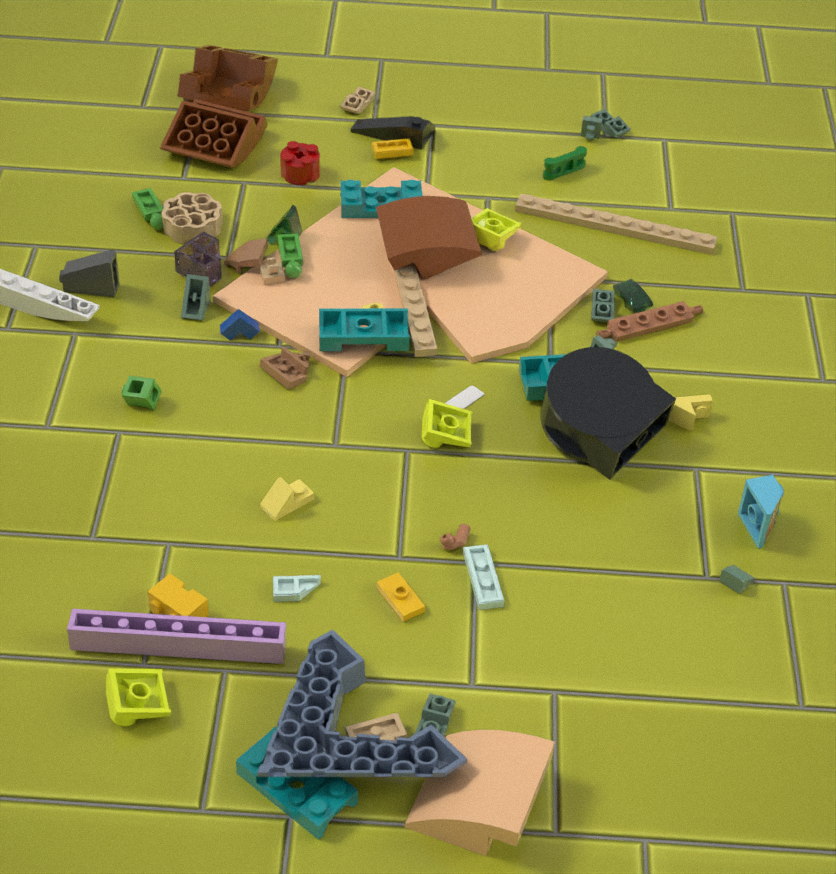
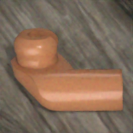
[440,524,471,551]

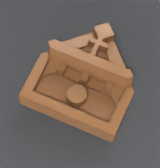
[224,239,268,273]
[259,347,310,390]

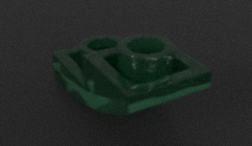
[613,279,653,313]

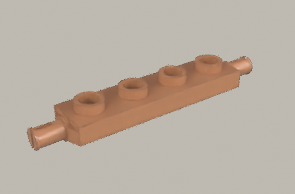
[596,301,703,342]

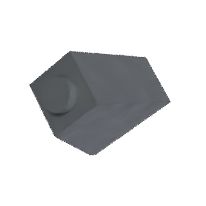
[59,250,120,297]

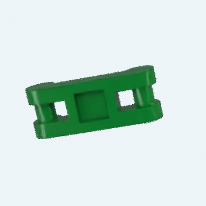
[543,146,587,180]

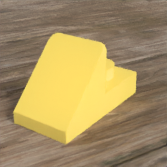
[669,394,713,431]
[260,477,314,521]

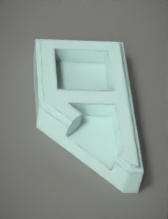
[273,575,321,602]

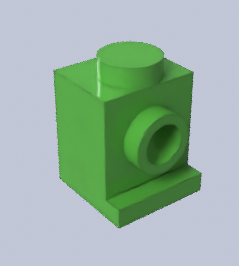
[122,376,162,410]

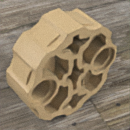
[161,192,223,245]

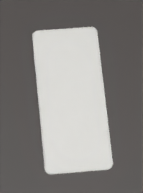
[445,385,484,409]

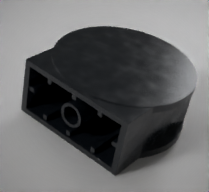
[540,347,676,480]

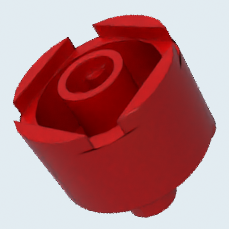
[280,141,320,185]

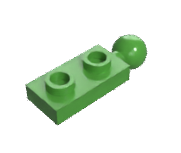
[132,188,163,230]
[277,233,303,279]

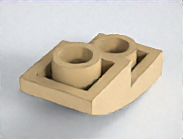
[340,87,375,114]

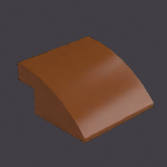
[160,99,267,168]
[376,196,482,280]

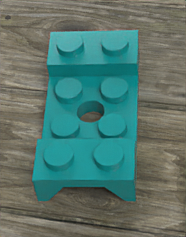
[340,180,423,218]
[319,308,410,352]
[519,354,566,401]
[236,726,358,840]

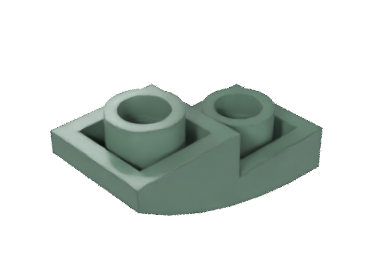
[590,109,631,138]
[591,289,615,322]
[414,694,456,737]

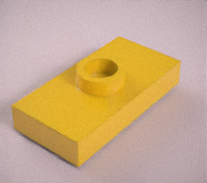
[371,139,414,159]
[376,572,425,622]

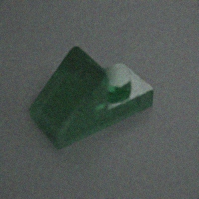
[266,205,302,245]

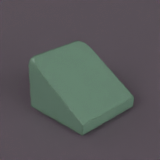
[719,565,755,594]

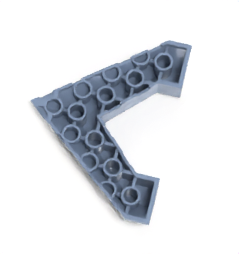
[257,630,467,778]

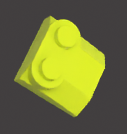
[472,208,522,251]
[421,399,473,448]
[106,668,171,726]

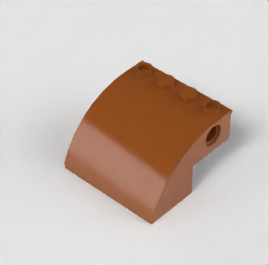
[177,45,278,112]

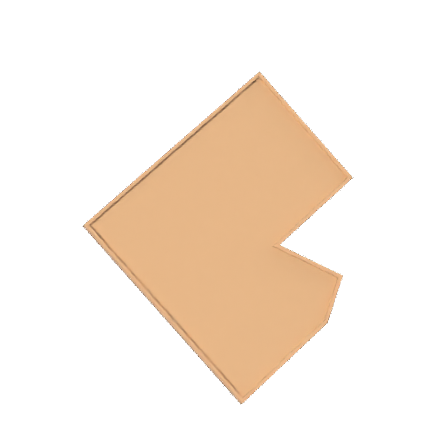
[213,167,608,377]

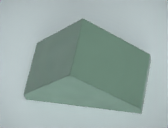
[181,274,210,320]

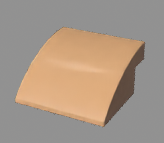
[405,730,555,856]

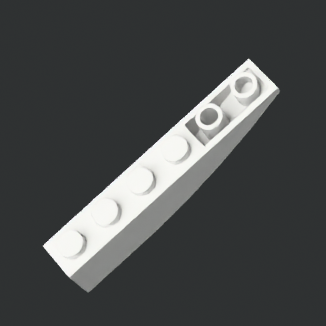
[0,269,100,321]

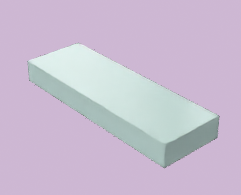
[463,544,504,610]

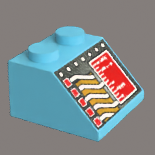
[738,475,784,548]

